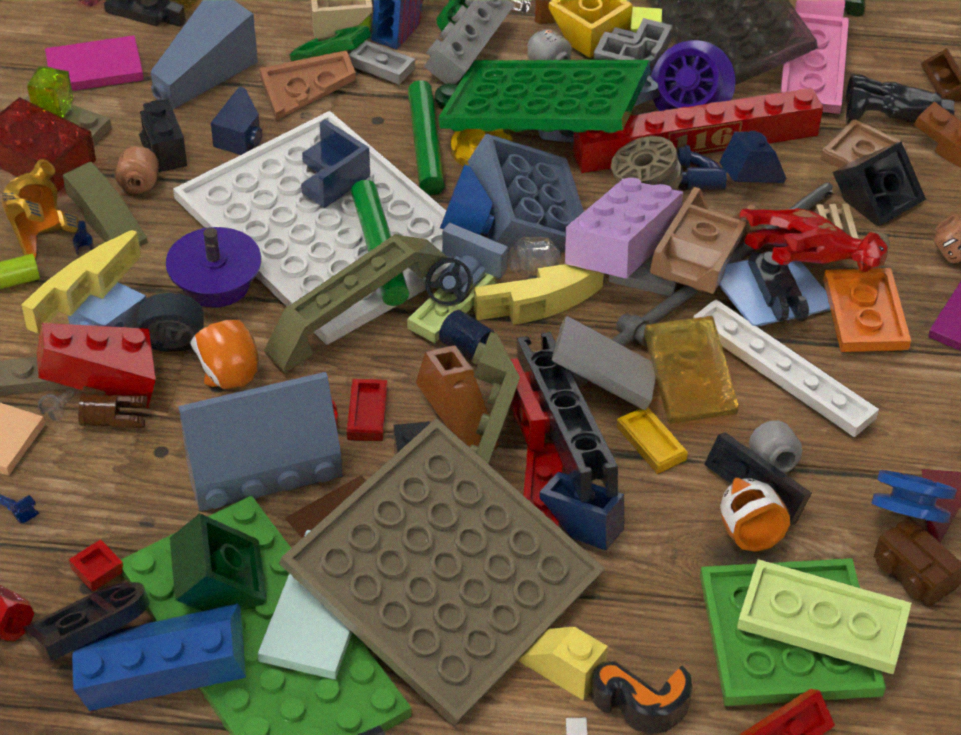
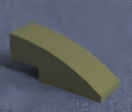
[63,162,148,246]

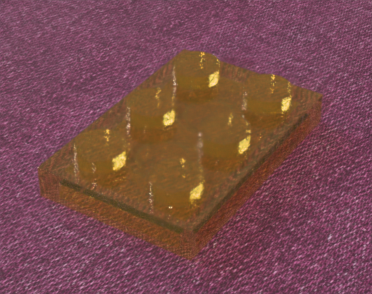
[644,316,739,424]

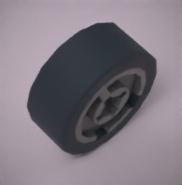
[137,293,204,352]

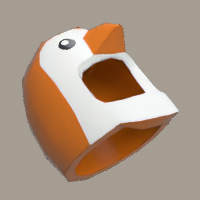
[190,320,259,389]
[720,477,790,552]

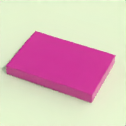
[45,35,144,94]

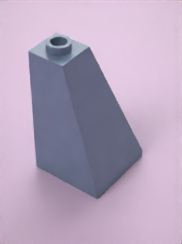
[151,0,258,109]

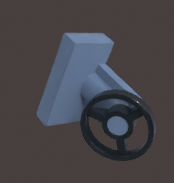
[425,223,508,306]

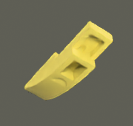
[474,264,604,325]

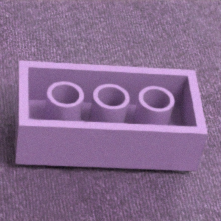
[565,178,683,279]

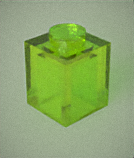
[27,66,74,120]

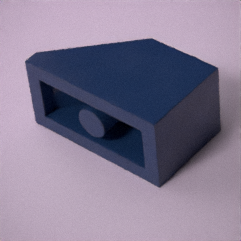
[211,86,263,155]
[719,131,786,183]
[539,472,624,551]

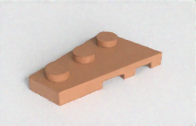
[259,51,356,121]

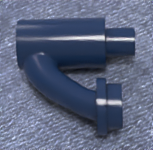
[678,145,727,190]

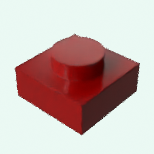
[69,539,124,592]

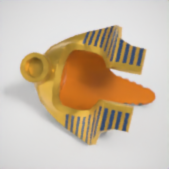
[2,159,79,258]

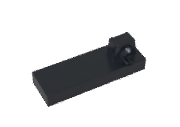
[704,432,812,526]

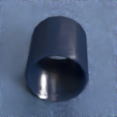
[439,310,495,361]

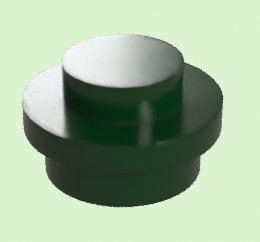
[435,83,458,110]

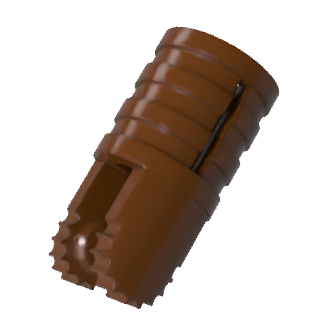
[78,394,147,428]

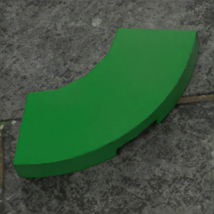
[289,25,371,62]

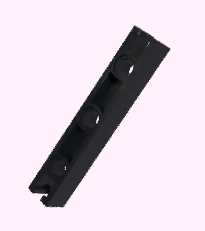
[517,332,618,503]

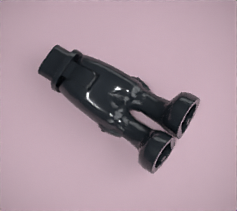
[845,73,954,123]

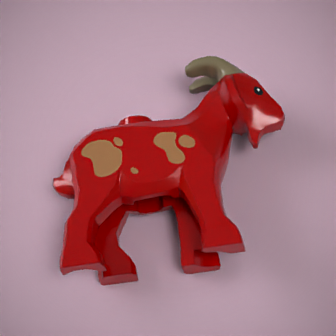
[739,208,890,273]

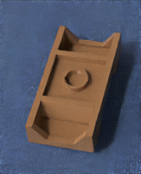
[650,187,756,294]

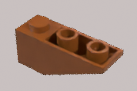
[415,346,499,449]

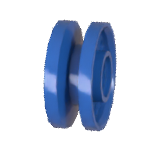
[872,470,957,523]

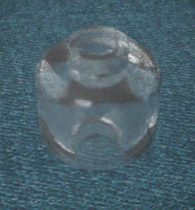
[509,236,560,280]

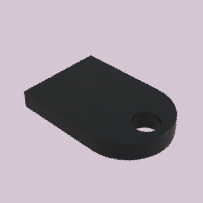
[23,582,150,662]

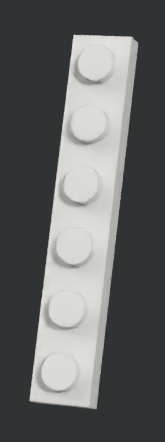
[693,299,879,437]

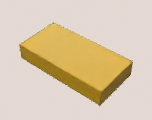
[616,407,688,474]

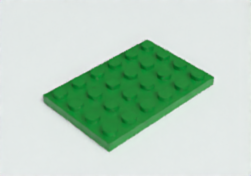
[438,60,651,133]

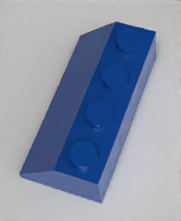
[72,604,246,711]

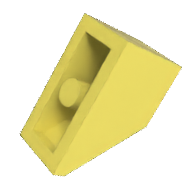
[518,627,608,700]

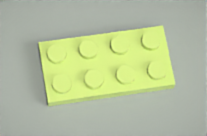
[737,559,912,674]

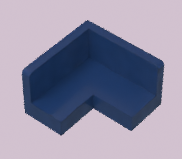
[301,119,370,208]

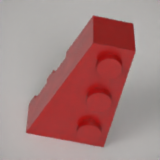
[36,323,156,409]

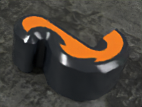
[591,661,692,734]

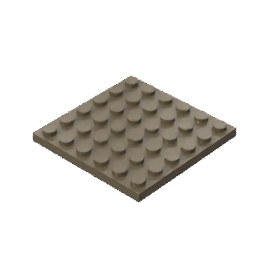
[279,418,605,726]

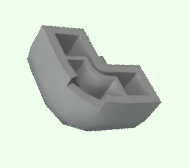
[594,18,672,76]

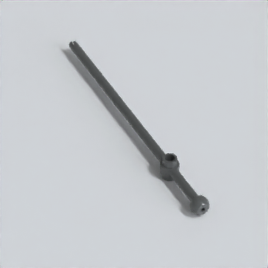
[570,182,833,387]

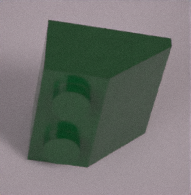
[170,513,267,611]

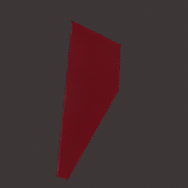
[922,469,961,543]

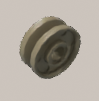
[611,136,683,190]

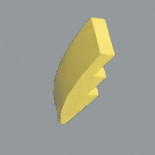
[21,230,141,334]

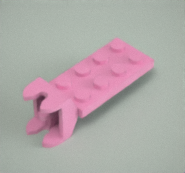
[780,0,849,114]

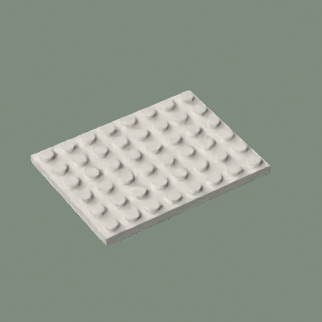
[173,111,451,345]

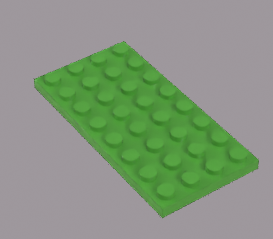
[121,495,412,735]

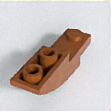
[914,102,961,168]

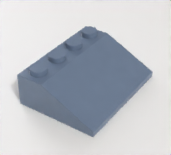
[468,134,584,256]
[178,372,342,512]

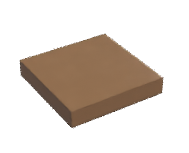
[820,119,908,168]

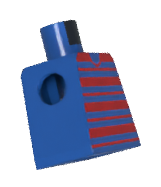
[371,0,424,49]

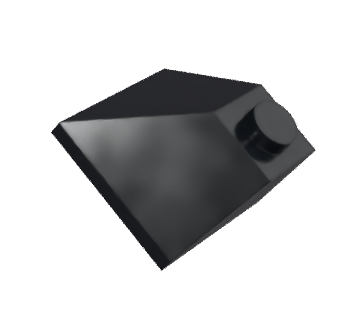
[833,141,926,226]

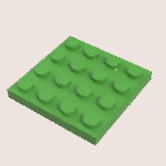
[700,558,886,706]

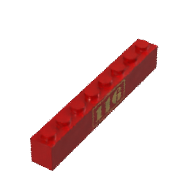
[573,88,823,173]

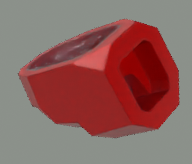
[0,585,34,641]

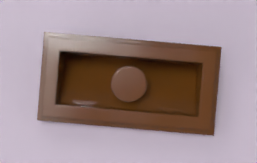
[920,48,961,102]

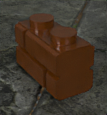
[874,516,961,607]

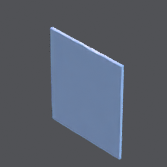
[719,260,831,327]

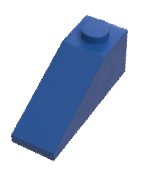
[440,164,495,235]

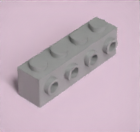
[423,0,514,84]

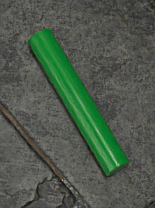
[408,80,445,196]
[351,180,409,306]

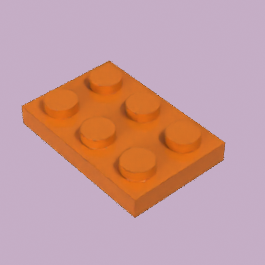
[823,268,911,352]

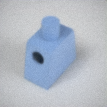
[68,282,146,328]

